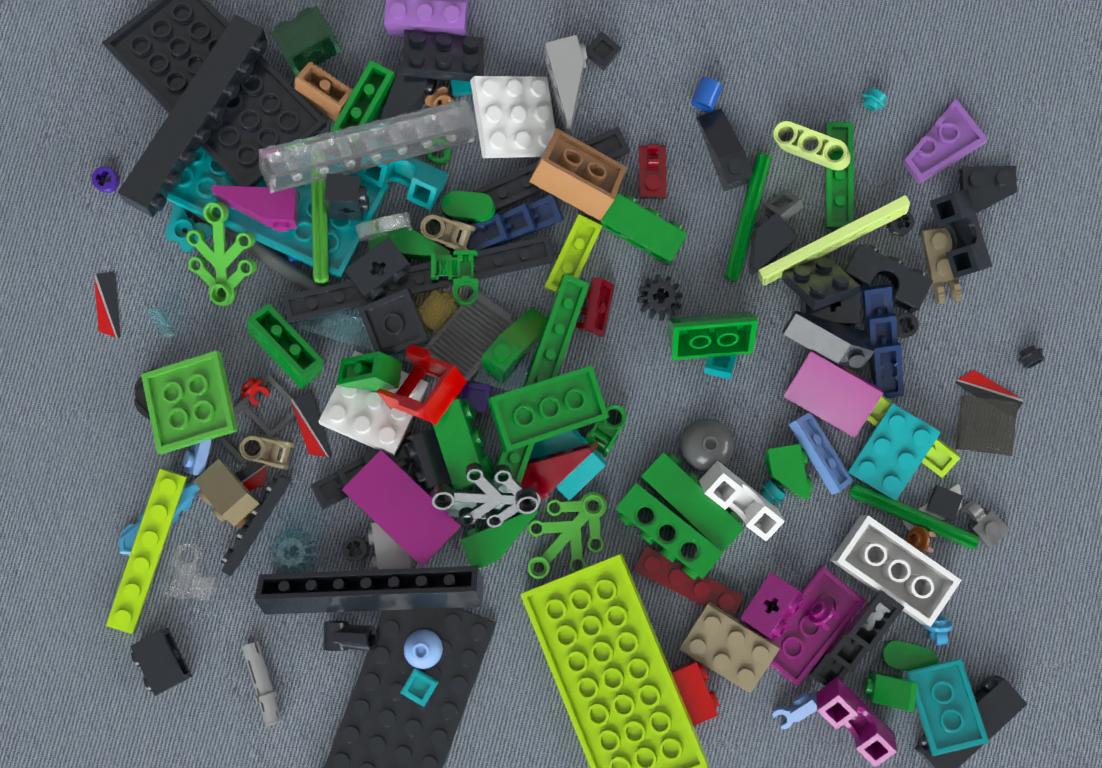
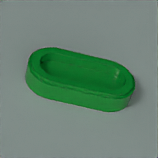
[441,191,496,222]
[881,640,938,671]

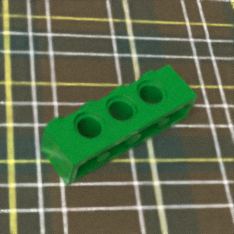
[615,483,723,580]

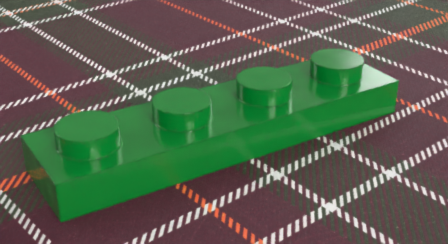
[824,122,854,229]

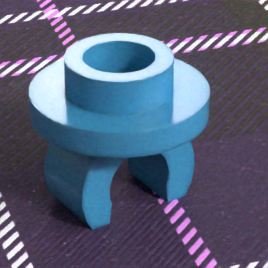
[924,615,953,645]

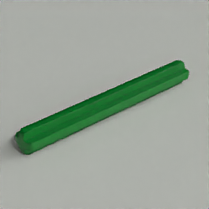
[724,153,771,282]
[849,483,979,550]

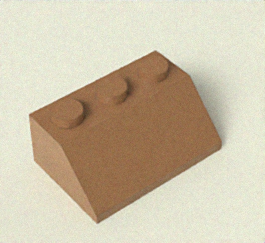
[529,128,627,221]

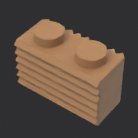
[294,62,353,122]

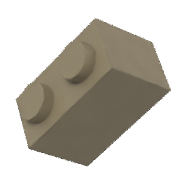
[194,459,259,526]

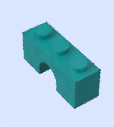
[358,141,449,210]

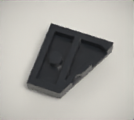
[959,166,1017,213]

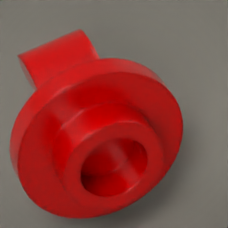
[240,377,270,406]

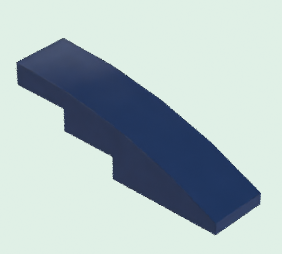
[458,194,564,251]
[862,284,904,398]

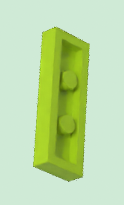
[544,214,602,293]

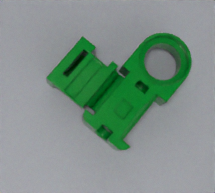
[431,250,478,306]

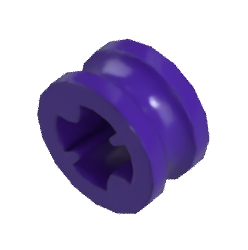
[91,166,120,193]

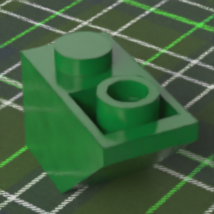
[763,444,813,499]

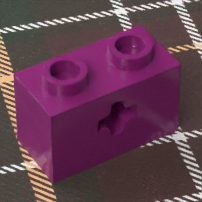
[740,572,804,641]

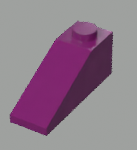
[212,185,299,232]

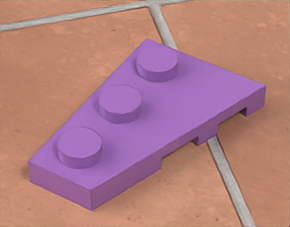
[903,99,988,185]

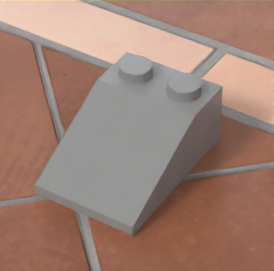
[545,35,587,135]

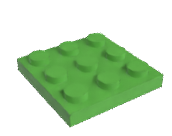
[141,351,238,454]

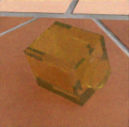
[419,290,457,333]

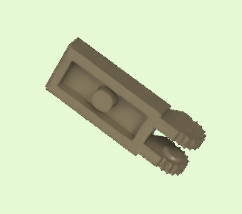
[920,227,962,304]

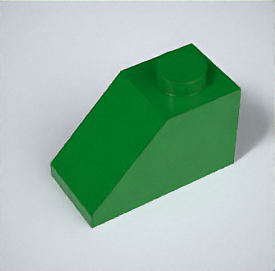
[337,351,403,391]
[863,671,918,712]

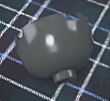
[679,418,735,473]

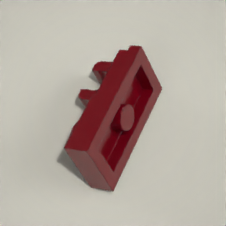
[638,144,666,199]
[575,277,615,337]

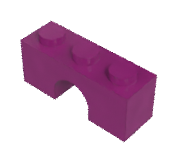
[816,677,897,767]

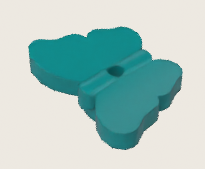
[165,204,213,252]

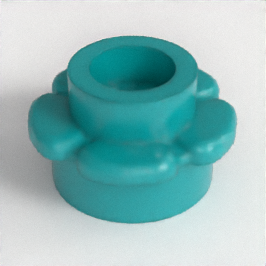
[861,87,887,111]
[761,480,787,504]

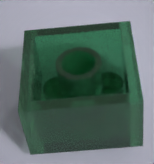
[270,5,342,77]

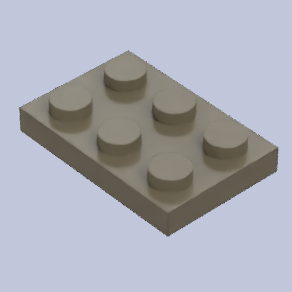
[679,601,780,694]

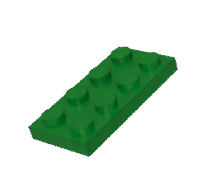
[487,365,609,452]

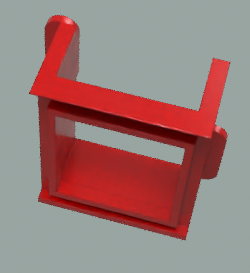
[376,345,467,426]

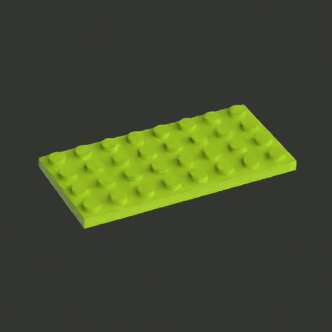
[520,553,709,768]

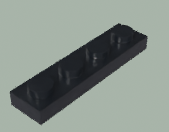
[221,474,292,577]

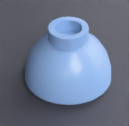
[404,629,443,669]

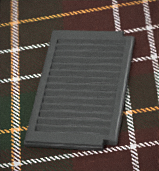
[423,290,514,385]

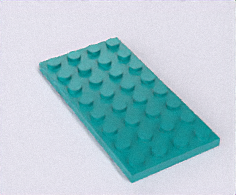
[167,146,389,280]

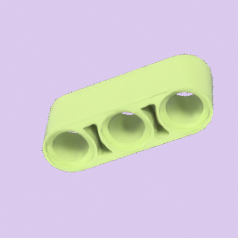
[773,121,851,171]

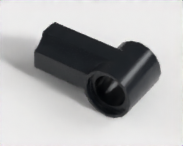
[323,621,378,651]

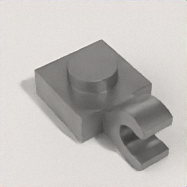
[962,501,1011,549]

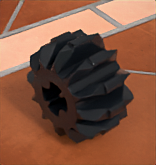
[637,274,683,321]

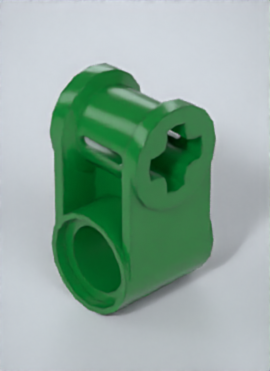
[585,405,626,458]

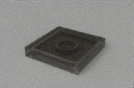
[955,395,1018,456]

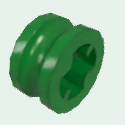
[427,139,452,166]

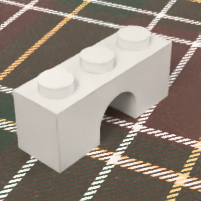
[699,461,785,541]

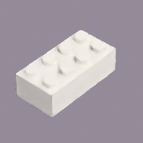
[830,515,962,627]

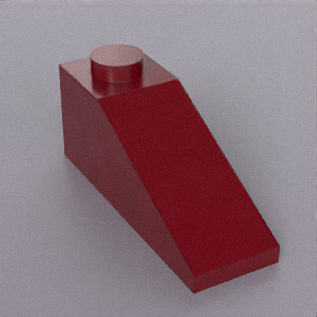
[520,441,599,499]

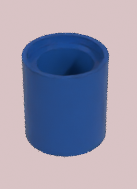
[691,77,723,112]

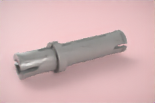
[241,641,283,727]

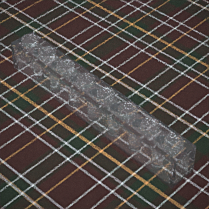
[259,100,478,193]

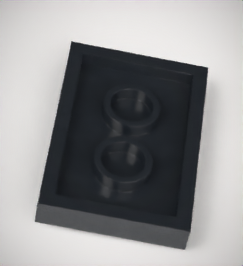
[402,30,484,82]

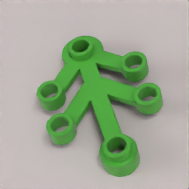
[186,201,257,306]
[528,492,607,579]

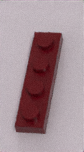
[633,546,744,617]

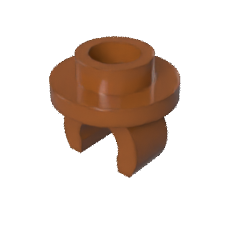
[907,526,936,553]

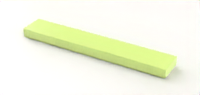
[758,195,910,286]

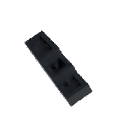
[310,432,412,510]
[809,589,905,686]

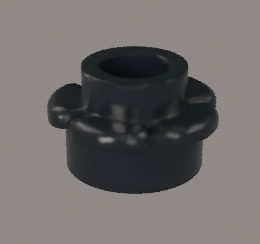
[1018,345,1045,369]

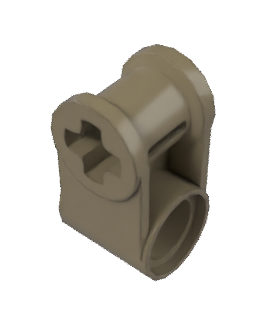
[420,215,476,250]
[240,433,295,470]

